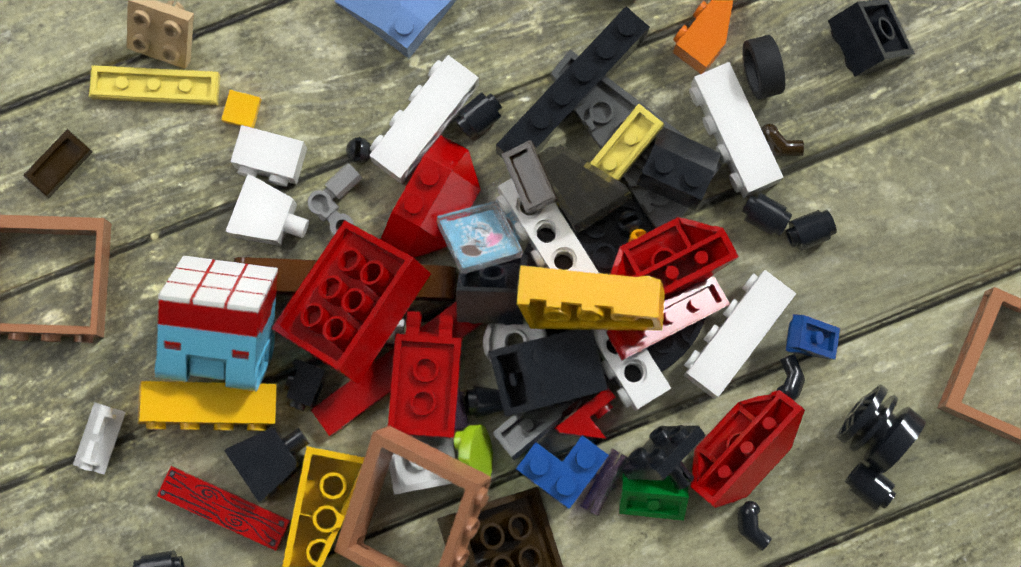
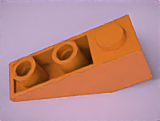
[673,0,733,74]

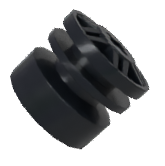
[836,384,926,473]

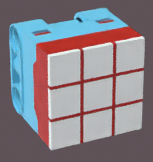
[155,256,278,391]

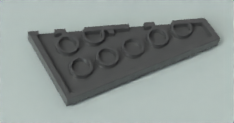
[550,49,723,228]

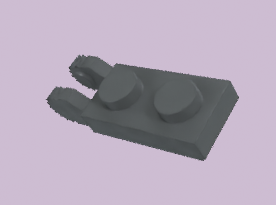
[492,397,583,460]

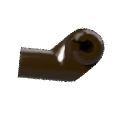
[761,124,804,157]

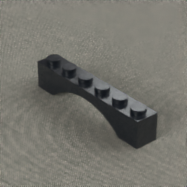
[496,6,650,159]

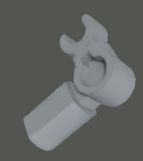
[307,162,363,235]

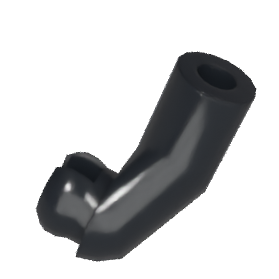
[776,353,805,401]
[737,501,772,551]

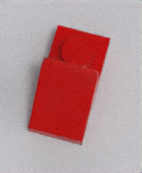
[555,388,615,440]

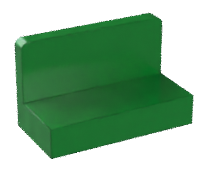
[619,463,689,521]

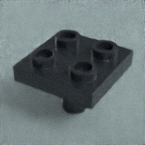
[621,425,706,490]

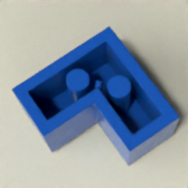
[516,435,609,509]

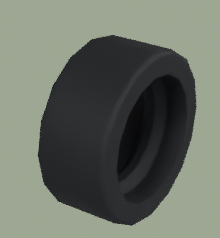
[742,35,786,99]

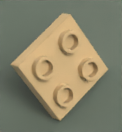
[126,0,194,69]

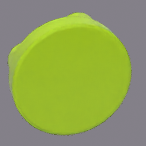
[454,425,493,476]

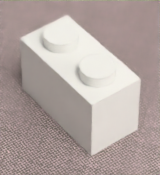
[231,125,307,187]

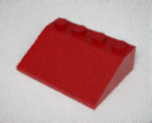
[271,220,431,384]

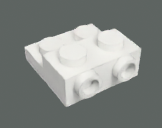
[389,435,456,494]

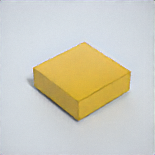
[221,90,262,128]

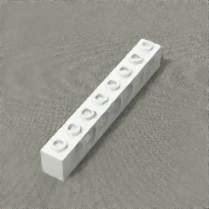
[496,178,671,411]

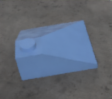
[335,0,457,59]

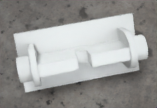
[73,402,126,475]

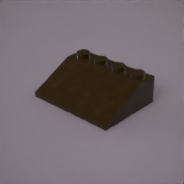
[437,486,563,567]

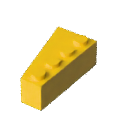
[517,266,665,330]
[138,381,276,431]
[282,446,365,567]

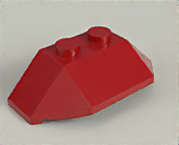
[380,135,481,258]
[610,217,739,301]
[690,390,805,508]

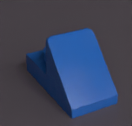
[786,315,840,360]

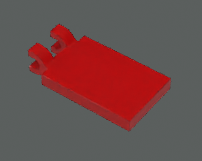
[388,311,462,439]

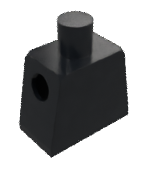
[224,427,310,503]

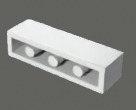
[369,55,479,184]
[689,62,783,198]
[683,270,796,399]

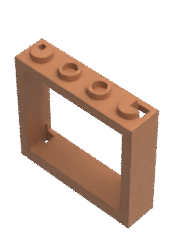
[0,215,112,343]
[937,287,1021,445]
[334,426,492,567]

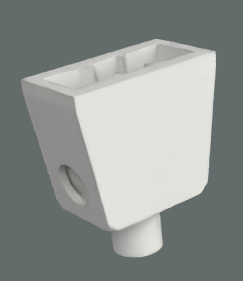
[226,174,309,246]

